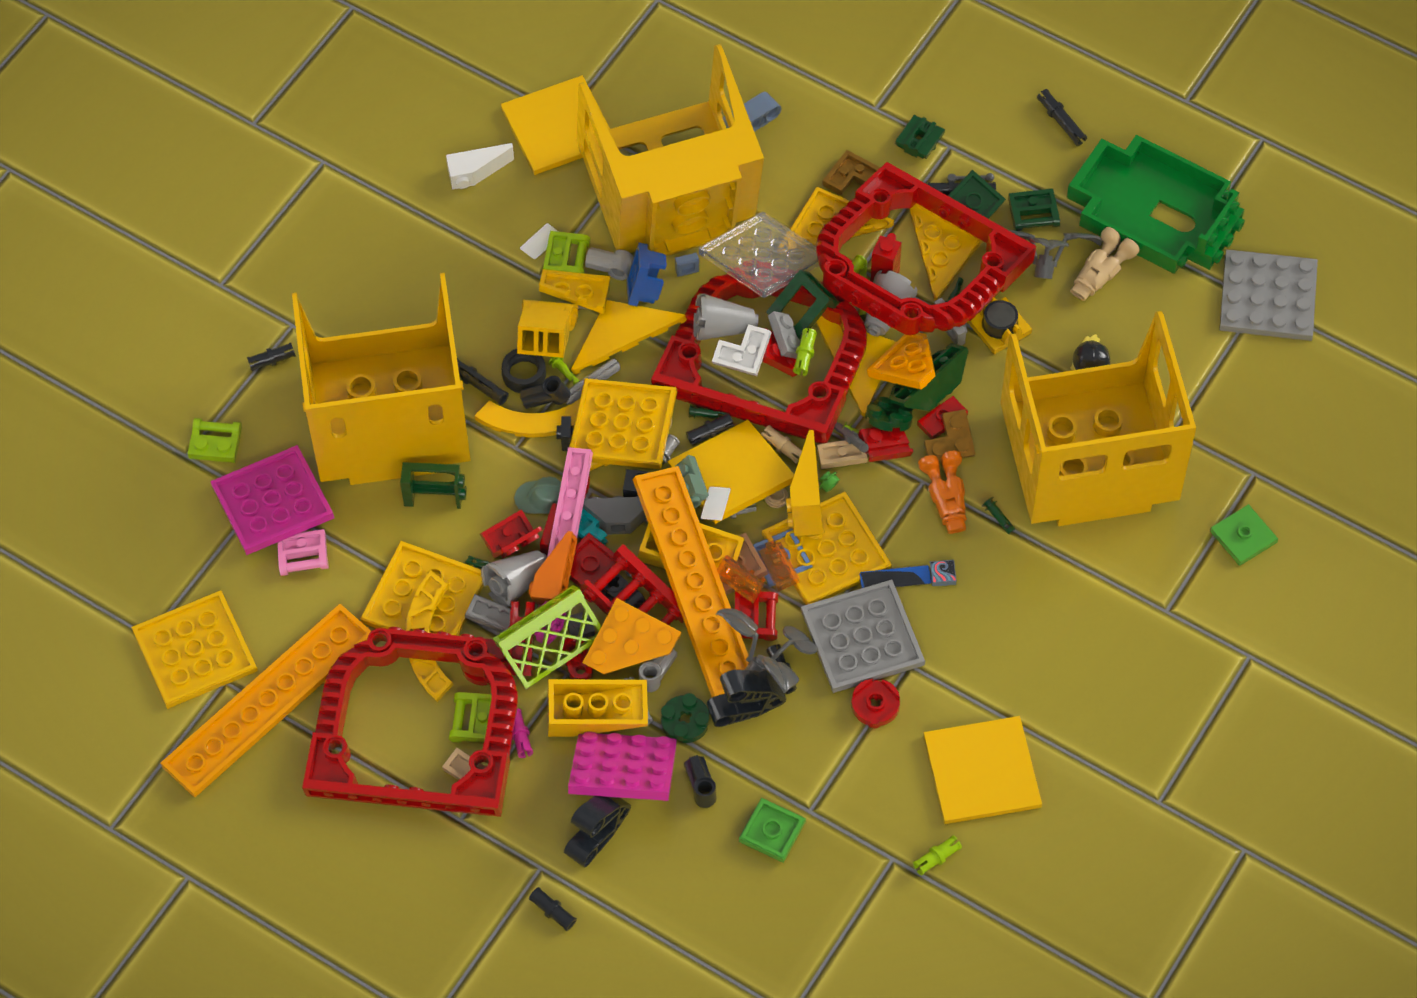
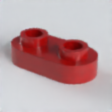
[562,638,593,680]

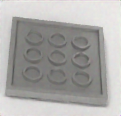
[1219,249,1318,341]
[801,580,925,693]

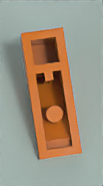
[529,531,578,605]

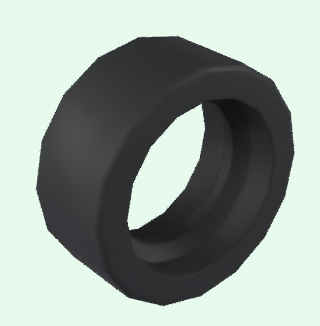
[501,349,546,393]

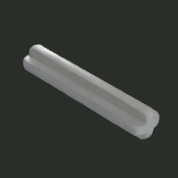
[565,359,620,405]

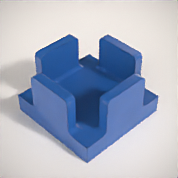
[627,242,667,306]

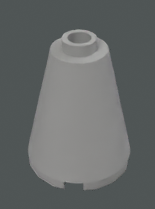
[864,270,917,337]
[693,294,758,340]
[481,550,547,607]

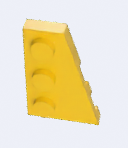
[539,269,611,314]

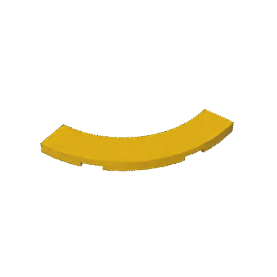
[475,399,580,438]
[405,570,454,702]

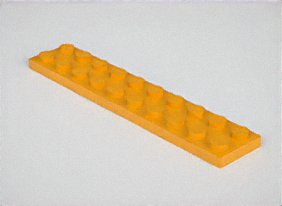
[633,466,749,697]
[160,604,371,797]

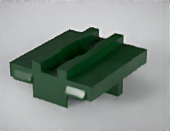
[895,115,945,159]

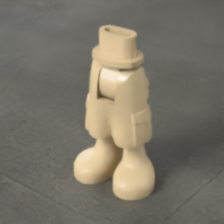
[1070,227,1139,301]

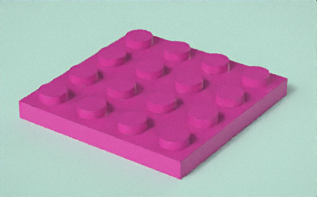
[210,445,334,555]
[568,731,677,801]

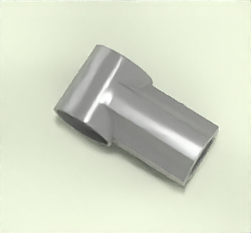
[585,247,634,280]
[639,649,677,692]

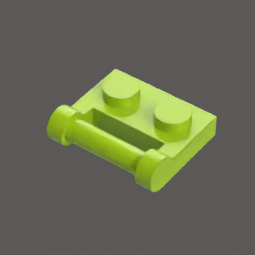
[543,231,591,273]
[188,418,242,463]
[448,692,492,743]

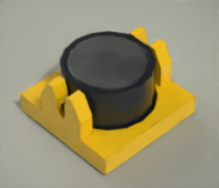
[968,297,1032,355]

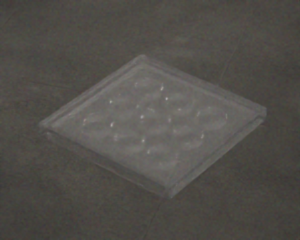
[699,211,819,298]

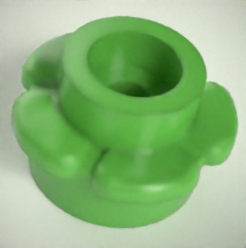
[819,471,840,493]

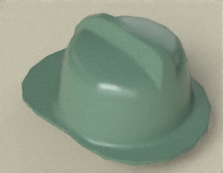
[514,476,561,514]

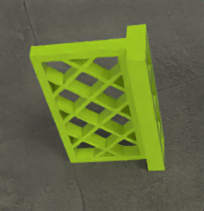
[493,585,602,689]

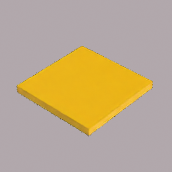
[501,75,610,175]
[569,378,677,470]
[667,420,794,524]
[762,491,892,605]
[360,541,484,636]
[131,590,258,709]
[923,716,1042,824]

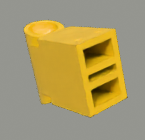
[517,299,579,358]

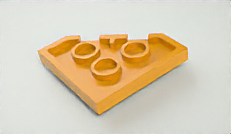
[867,332,936,390]
[582,598,682,675]

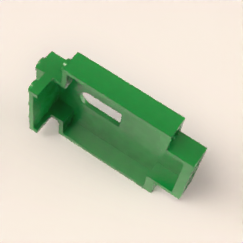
[1067,135,1245,274]

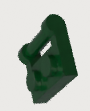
[1008,188,1060,231]

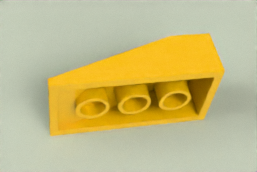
[786,430,823,536]
[637,523,744,582]
[547,679,648,737]

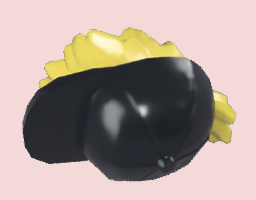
[1070,334,1111,370]

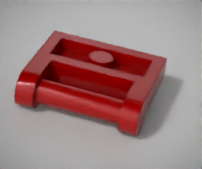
[735,591,778,641]

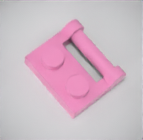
[277,529,329,576]

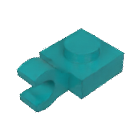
[577,509,608,545]

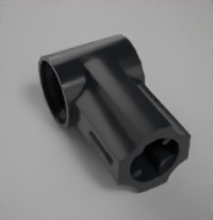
[520,375,571,409]
[684,755,717,808]

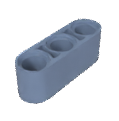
[723,92,782,132]

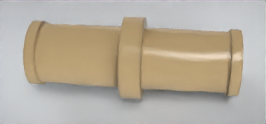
[761,425,802,465]

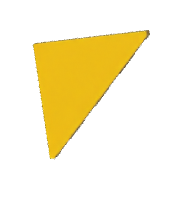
[777,187,894,256]
[909,203,983,301]
[571,300,687,375]
[815,316,896,417]

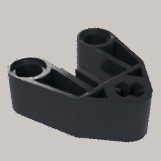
[707,670,786,727]
[564,796,631,868]

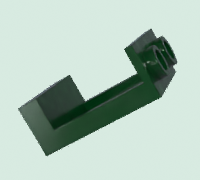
[766,270,840,341]
[400,462,467,509]

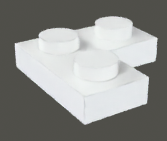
[712,324,771,376]

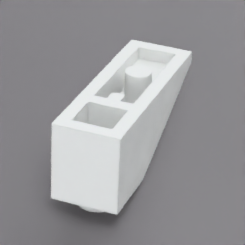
[446,143,514,189]

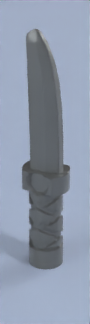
[834,422,869,453]

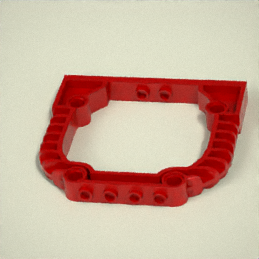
[816,162,1037,335]
[651,261,867,444]
[302,627,518,817]

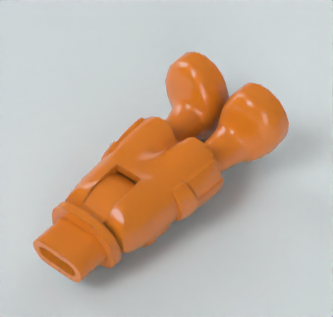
[918,450,967,534]

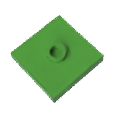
[1210,504,1278,566]
[739,798,806,863]

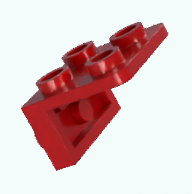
[480,509,543,559]

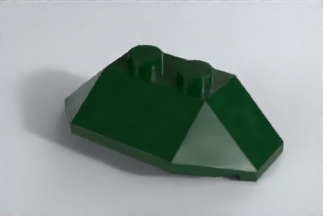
[889,343,969,411]

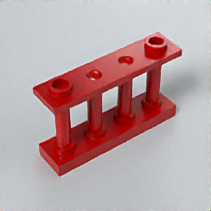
[580,544,684,625]

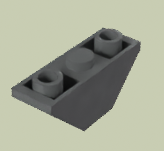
[583,496,647,535]

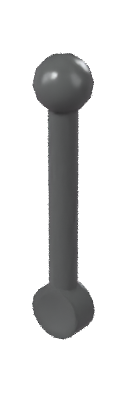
[947,173,994,183]

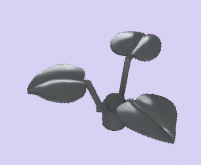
[1009,230,1102,279]
[715,608,818,693]

